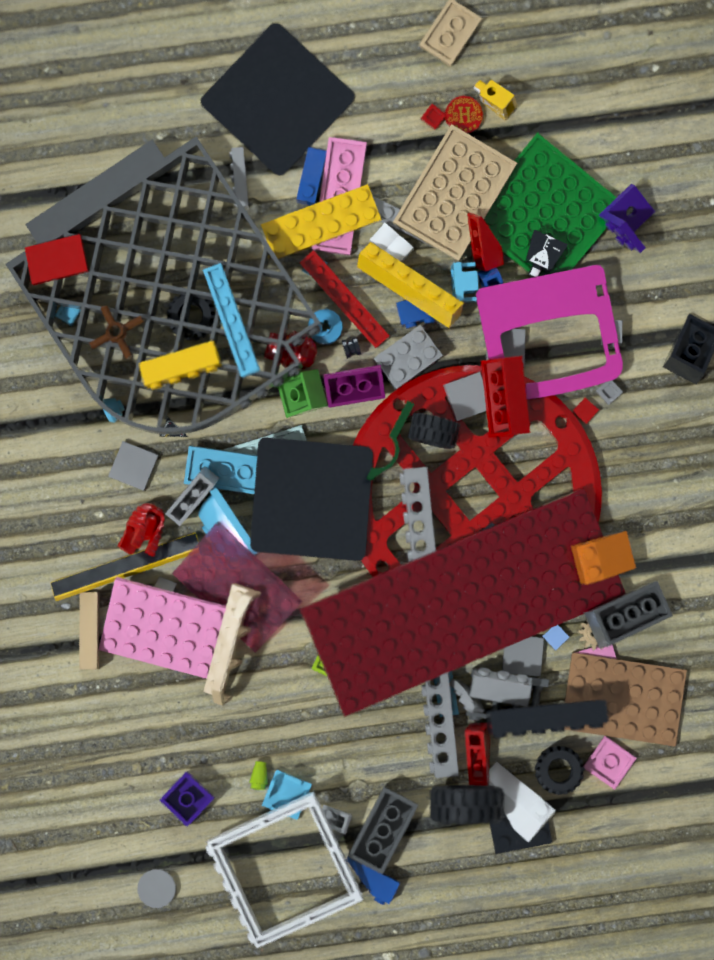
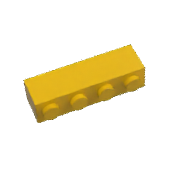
[139,341,222,390]

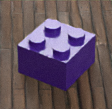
[159,771,215,827]

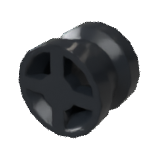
[342,336,361,359]

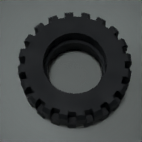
[430,785,504,824]

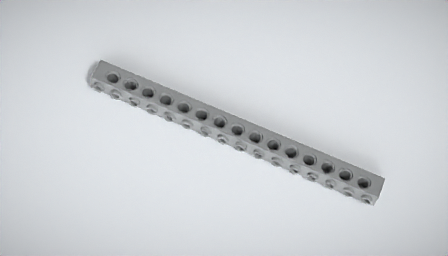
[399,467,459,778]

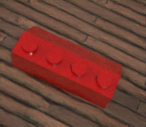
[481,356,530,437]

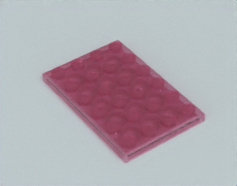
[172,521,303,653]

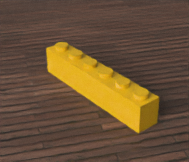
[357,242,463,328]

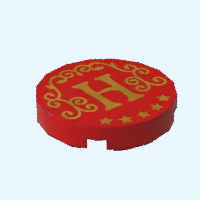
[445,96,483,134]

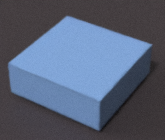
[542,625,569,650]

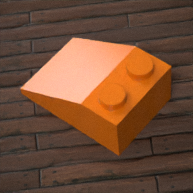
[571,531,636,584]

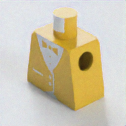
[474,80,517,121]

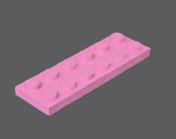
[312,137,367,256]

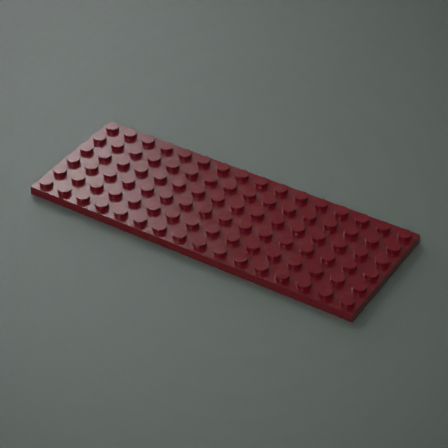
[299,488,626,717]

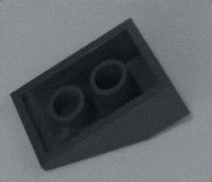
[663,313,714,385]

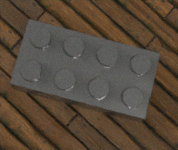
[584,581,673,648]
[348,786,418,874]

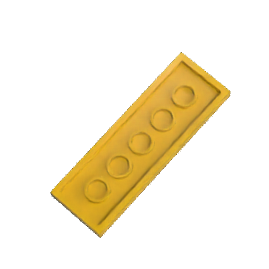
[261,184,381,259]

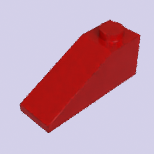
[467,213,504,272]
[465,722,490,786]

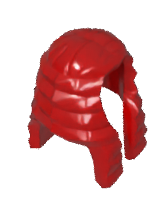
[264,331,317,370]
[117,503,165,557]

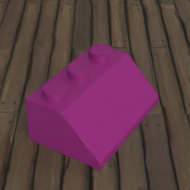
[323,365,385,408]

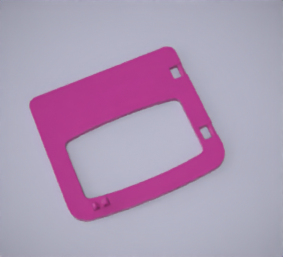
[476,265,623,399]

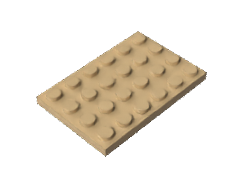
[393,124,517,262]

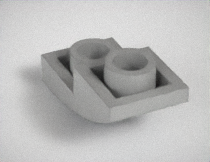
[449,678,484,713]

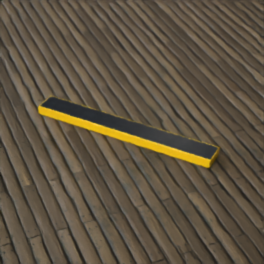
[50,533,202,601]

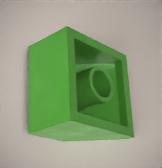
[278,369,328,418]

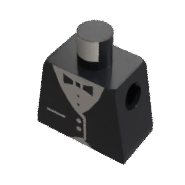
[525,230,568,278]

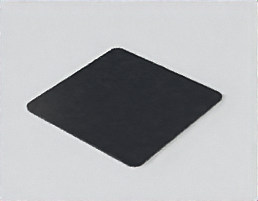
[200,23,355,176]
[250,437,373,561]

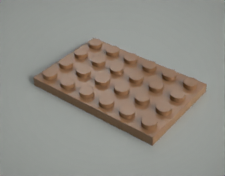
[564,653,687,747]

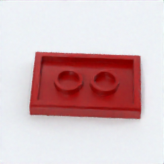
[25,234,89,285]

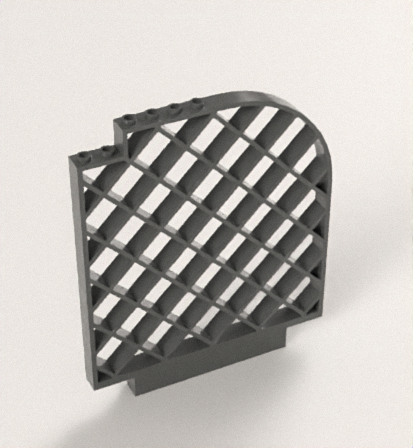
[6,137,323,435]

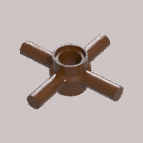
[89,305,144,360]

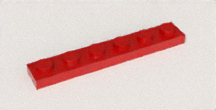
[300,250,390,349]

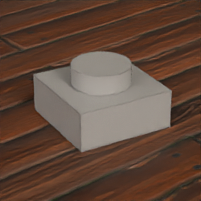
[596,380,623,405]

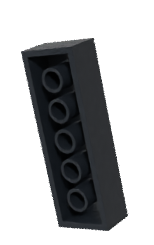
[486,700,609,738]

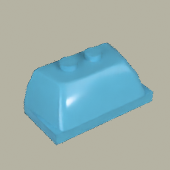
[198,488,260,562]

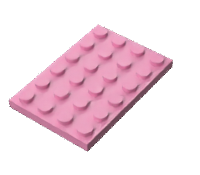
[99,577,226,679]

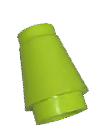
[249,761,268,790]

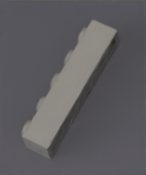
[229,147,249,209]

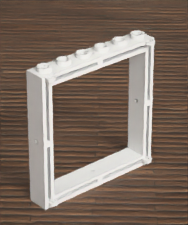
[206,791,363,948]

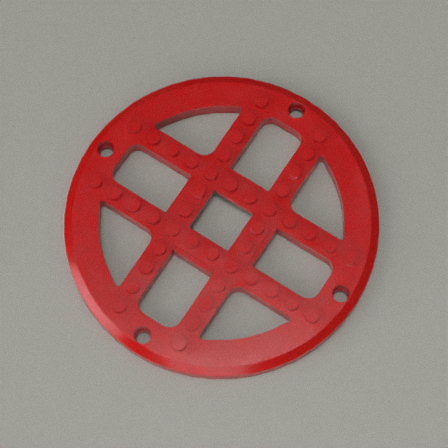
[353,365,602,577]

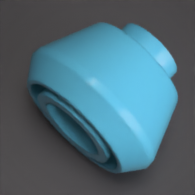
[103,398,125,423]

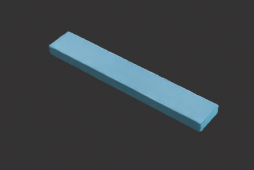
[203,263,260,378]

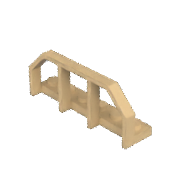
[203,583,261,706]

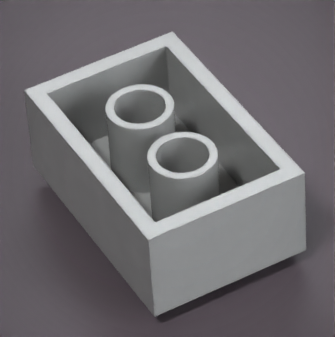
[374,325,443,390]

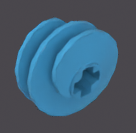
[308,309,343,345]

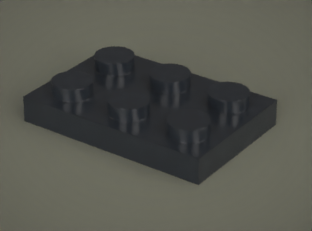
[489,813,552,854]

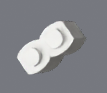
[370,223,413,262]

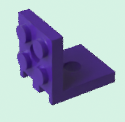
[599,184,655,253]

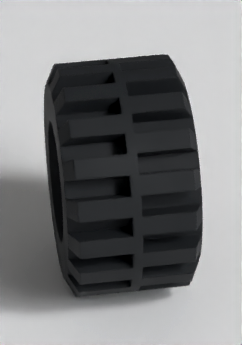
[167,294,216,341]
[408,413,460,449]
[535,746,585,795]

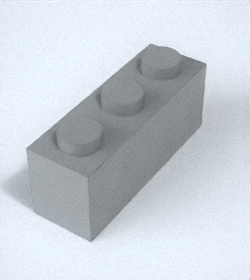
[165,466,219,526]
[470,668,532,707]

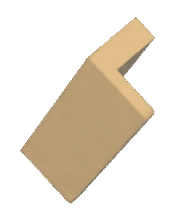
[79,592,100,669]

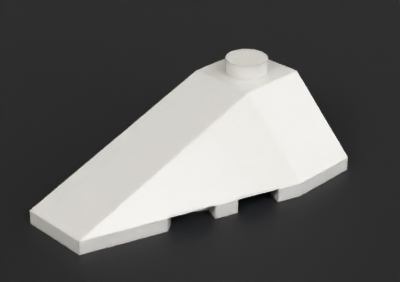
[489,762,555,843]

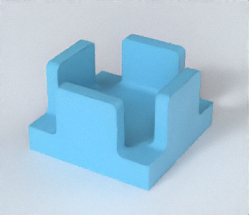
[450,262,478,303]
[262,769,312,820]

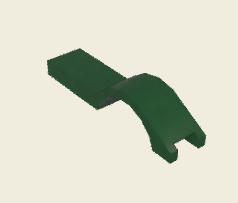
[367,401,414,481]

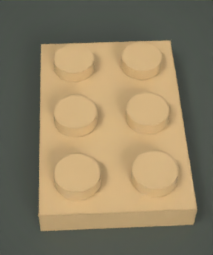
[419,0,482,67]

